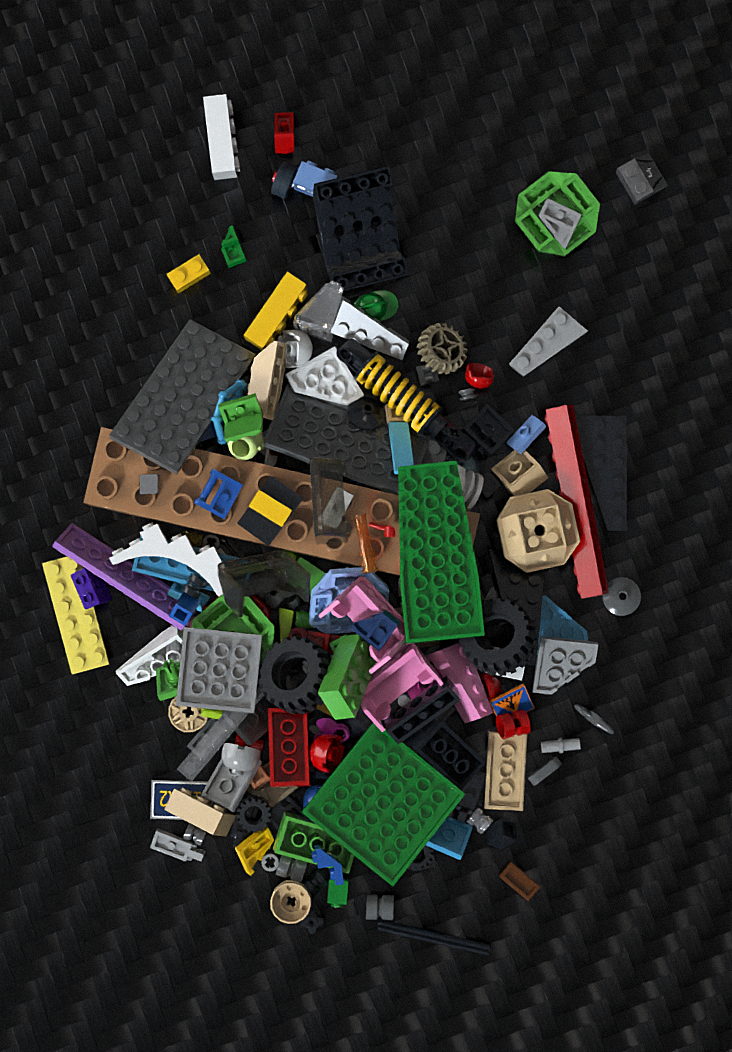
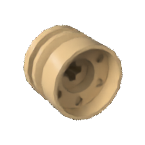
[168,696,209,732]
[270,880,312,924]

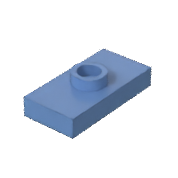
[506,415,546,455]

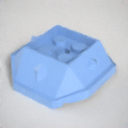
[309,567,389,634]

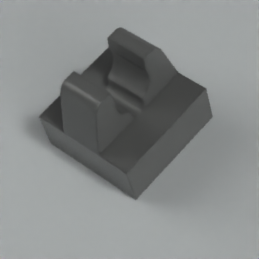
[416,364,439,386]

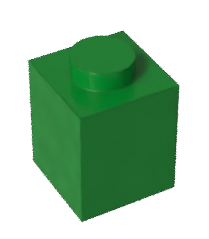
[327,878,349,908]

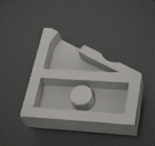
[538,198,582,249]

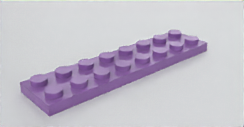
[52,523,197,631]

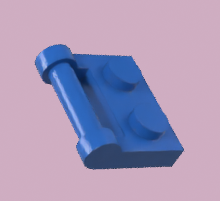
[194,469,243,520]

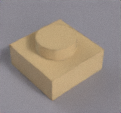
[384,404,405,424]

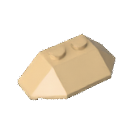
[248,341,287,420]

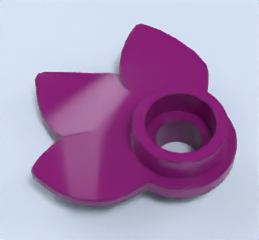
[312,718,350,745]

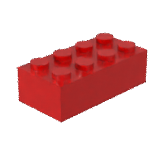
[268,708,310,788]

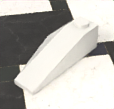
[116,625,184,686]

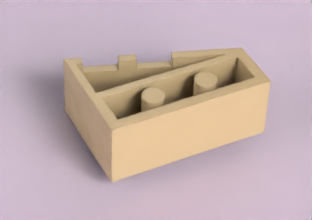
[164,787,235,836]

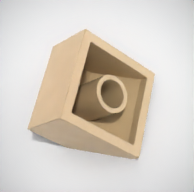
[491,450,548,496]

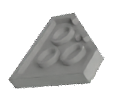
[532,636,598,694]

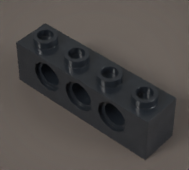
[384,676,461,744]

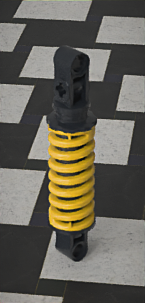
[336,339,477,463]

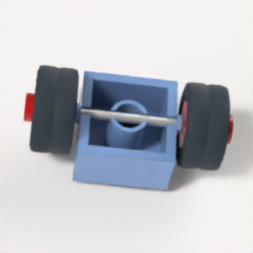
[271,161,338,199]

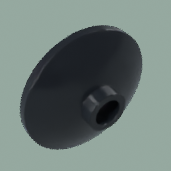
[348,397,386,430]

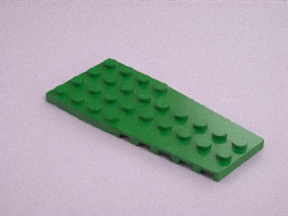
[398,461,485,644]

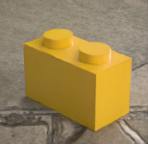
[167,254,211,294]

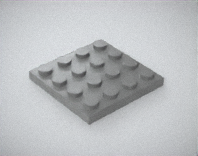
[176,627,262,713]

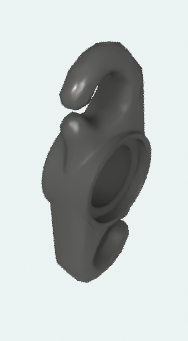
[574,704,614,734]

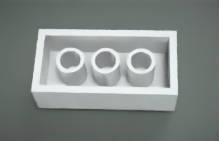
[203,94,240,180]

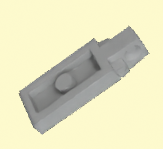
[150,828,206,861]

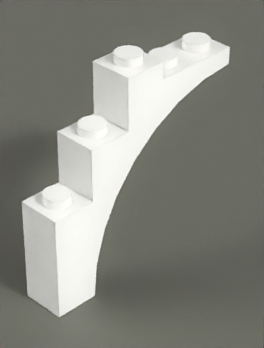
[109,522,236,596]

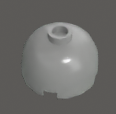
[221,743,261,775]

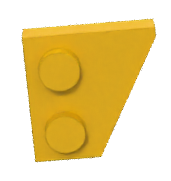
[235,827,274,876]

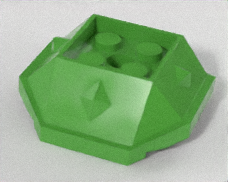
[515,171,600,256]
[192,595,275,665]

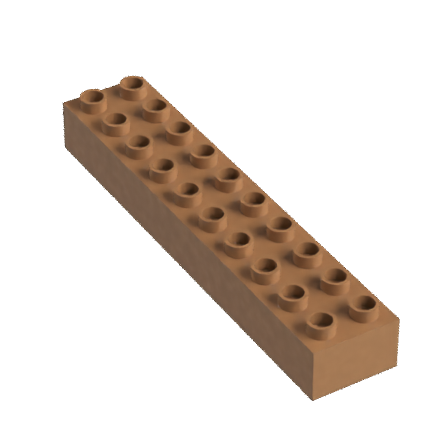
[84,427,480,576]

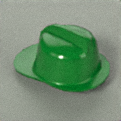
[354,290,398,321]

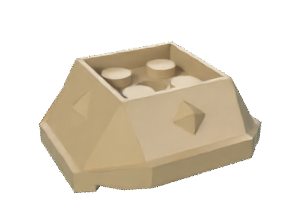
[496,489,580,573]

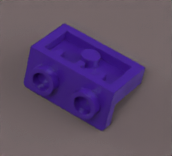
[71,568,112,610]

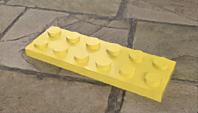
[42,557,110,674]

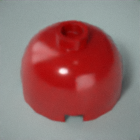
[309,734,345,774]

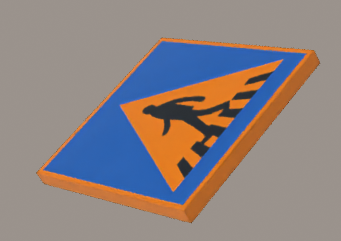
[489,684,534,716]

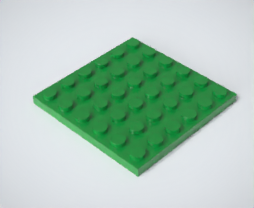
[301,722,465,886]

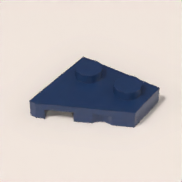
[350,610,401,651]

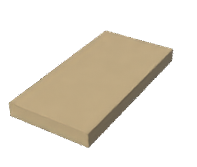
[484,731,527,811]

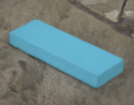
[388,422,414,474]

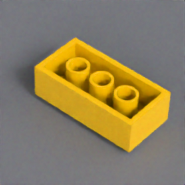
[244,272,308,351]

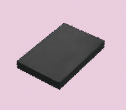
[237,476,303,546]

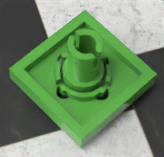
[156,659,180,701]

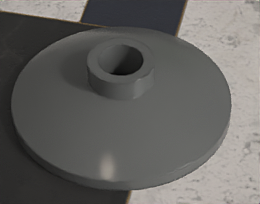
[602,577,641,616]

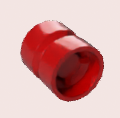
[496,709,530,740]

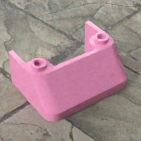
[318,576,406,674]
[360,643,444,732]

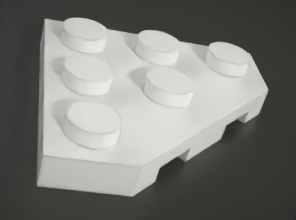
[285,346,364,406]

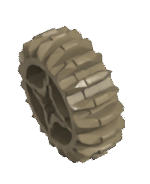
[417,323,468,374]

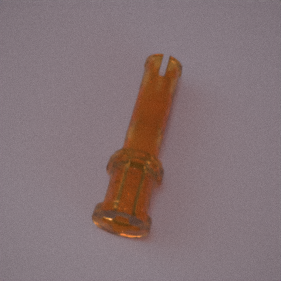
[354,513,379,574]

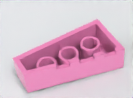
[426,642,493,723]

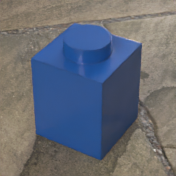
[169,592,200,626]

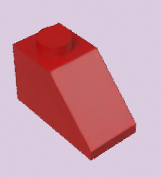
[274,112,295,154]

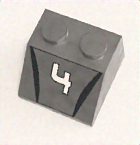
[616,153,668,205]

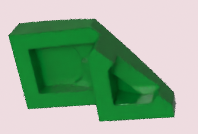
[221,226,246,268]

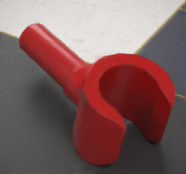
[369,522,395,537]

